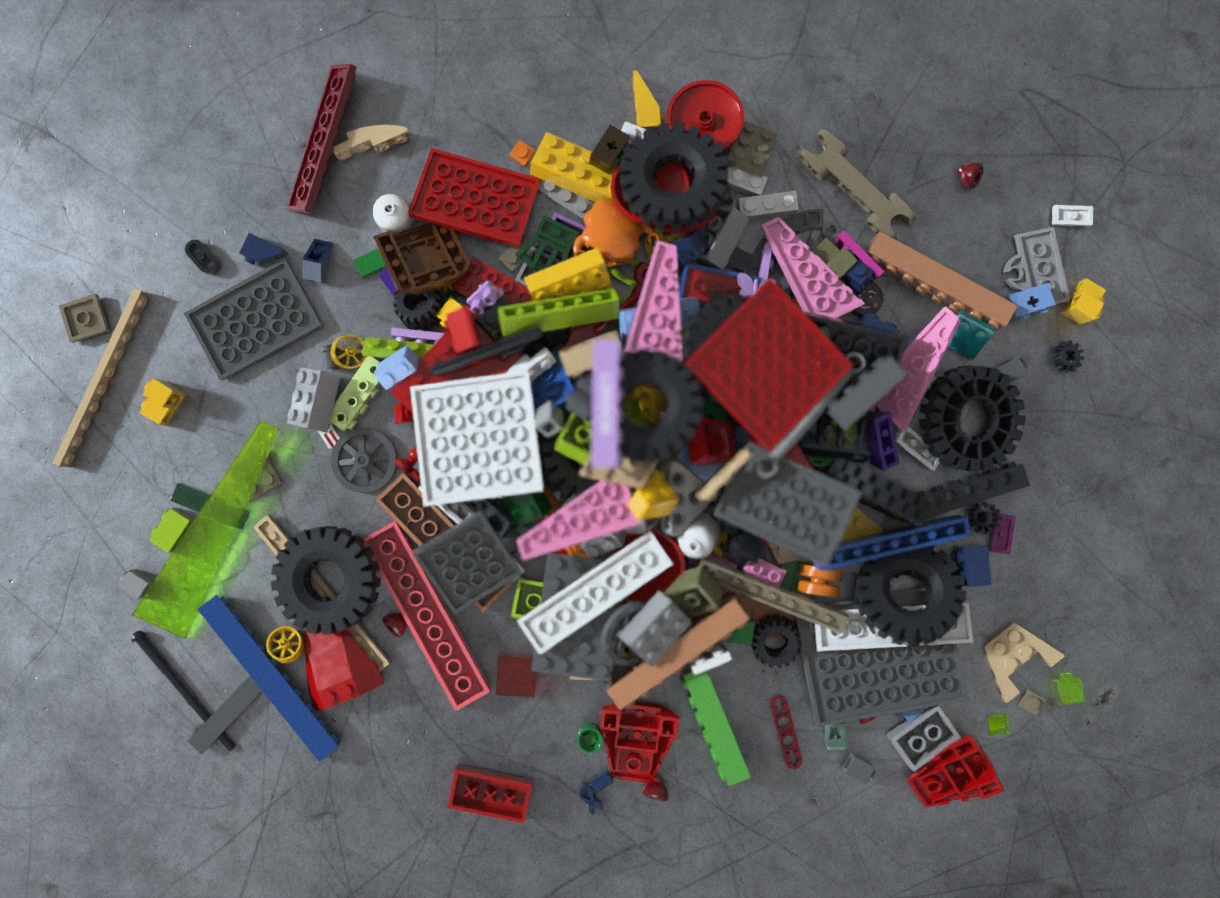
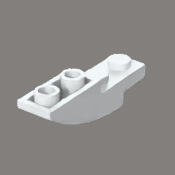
[506,348,557,381]

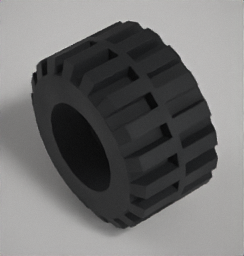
[393,289,446,331]
[752,614,802,669]

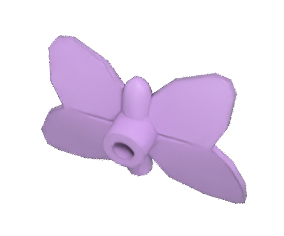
[737,272,776,296]

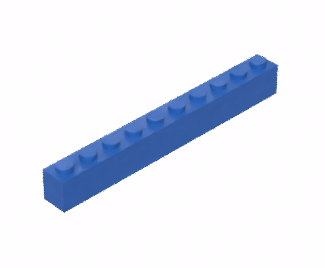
[197,595,339,762]

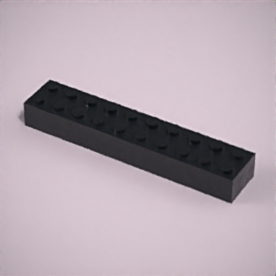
[709,291,908,370]

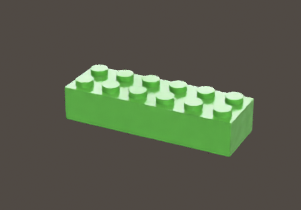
[680,666,751,786]

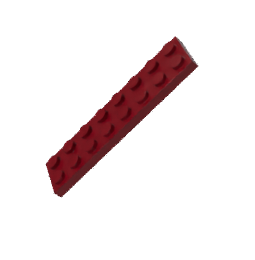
[286,64,357,213]

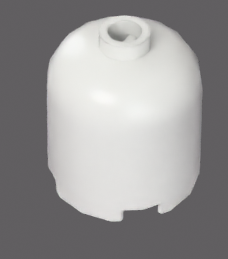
[373,194,415,234]
[678,512,721,559]

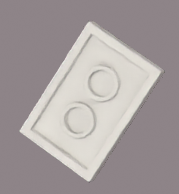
[689,643,732,675]

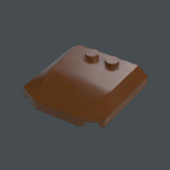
[373,222,471,294]

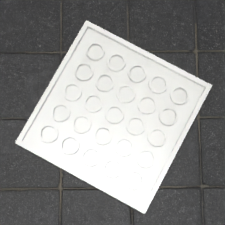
[411,371,544,506]

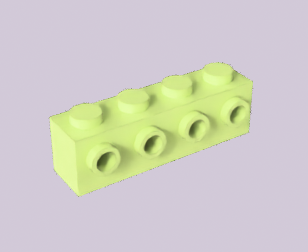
[330,356,381,432]

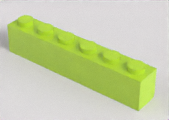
[498,288,620,338]

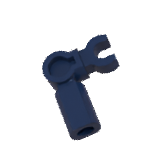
[579,771,614,815]

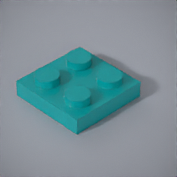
[948,310,995,359]

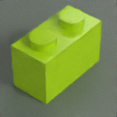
[149,508,196,553]

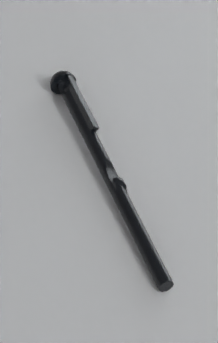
[131,631,235,752]

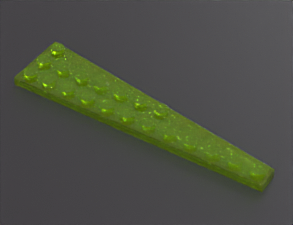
[132,421,280,639]

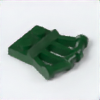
[516,215,579,272]

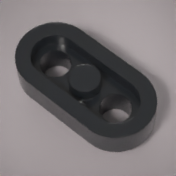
[185,240,219,274]

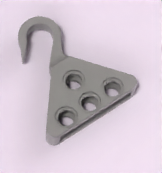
[660,459,717,537]

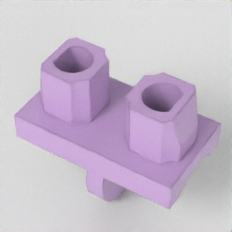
[467,280,504,315]

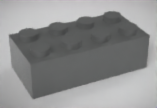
[825,356,907,430]

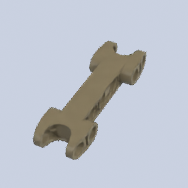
[798,129,916,240]

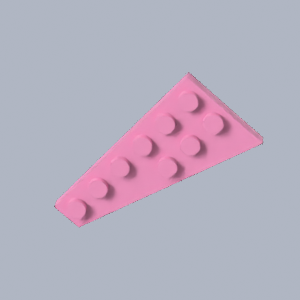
[760,217,865,318]
[624,240,683,364]
[876,307,961,432]
[517,480,640,560]

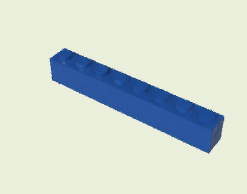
[813,514,971,571]

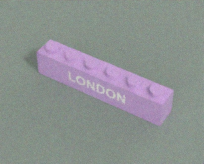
[592,340,623,468]

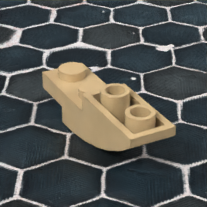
[333,125,411,159]

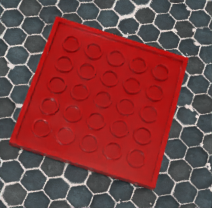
[684,278,853,452]

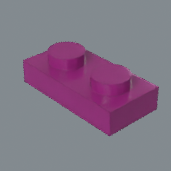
[989,514,1016,554]

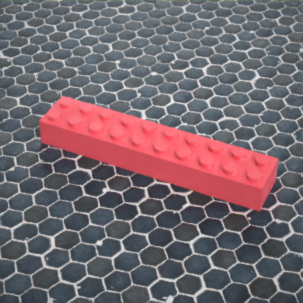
[363,521,492,711]

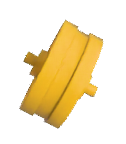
[330,334,367,369]
[266,626,304,664]

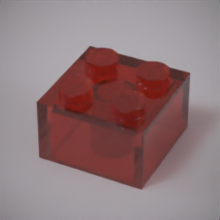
[496,653,537,697]

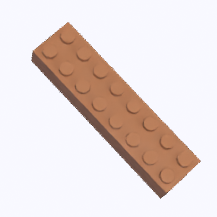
[865,232,1017,331]
[375,473,513,612]
[606,592,749,710]

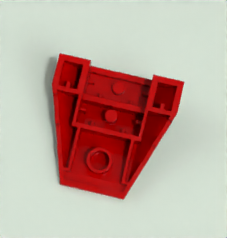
[303,629,385,711]
[600,701,680,783]
[907,735,1005,807]

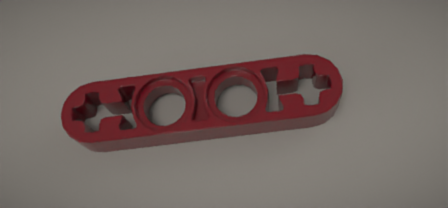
[769,694,802,769]

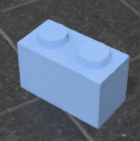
[374,345,420,390]

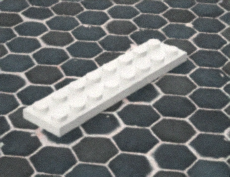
[517,531,672,655]
[815,603,973,651]

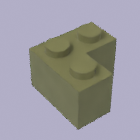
[812,237,858,279]

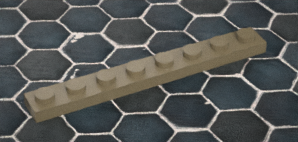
[698,557,850,634]

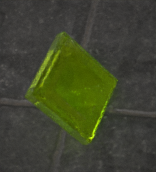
[988,714,1009,735]

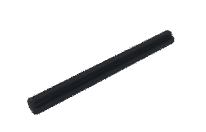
[430,326,543,376]

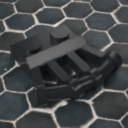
[475,297,534,360]

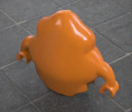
[573,198,659,268]

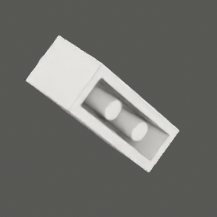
[736,191,799,221]

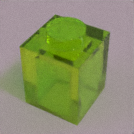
[1054,673,1085,705]

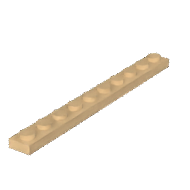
[52,288,148,467]
[253,514,391,671]

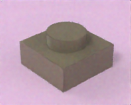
[1018,689,1046,716]

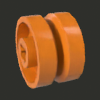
[797,564,843,597]

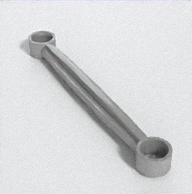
[755,353,865,479]

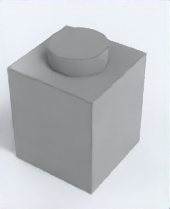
[535,401,563,438]
[118,569,155,599]

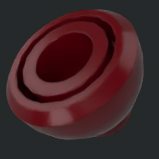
[958,163,984,189]
[382,612,406,637]
[642,777,668,802]

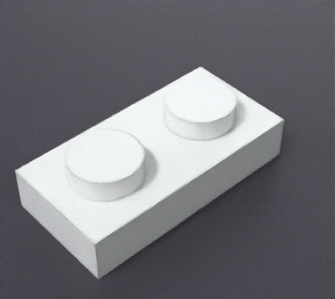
[1052,205,1093,227]

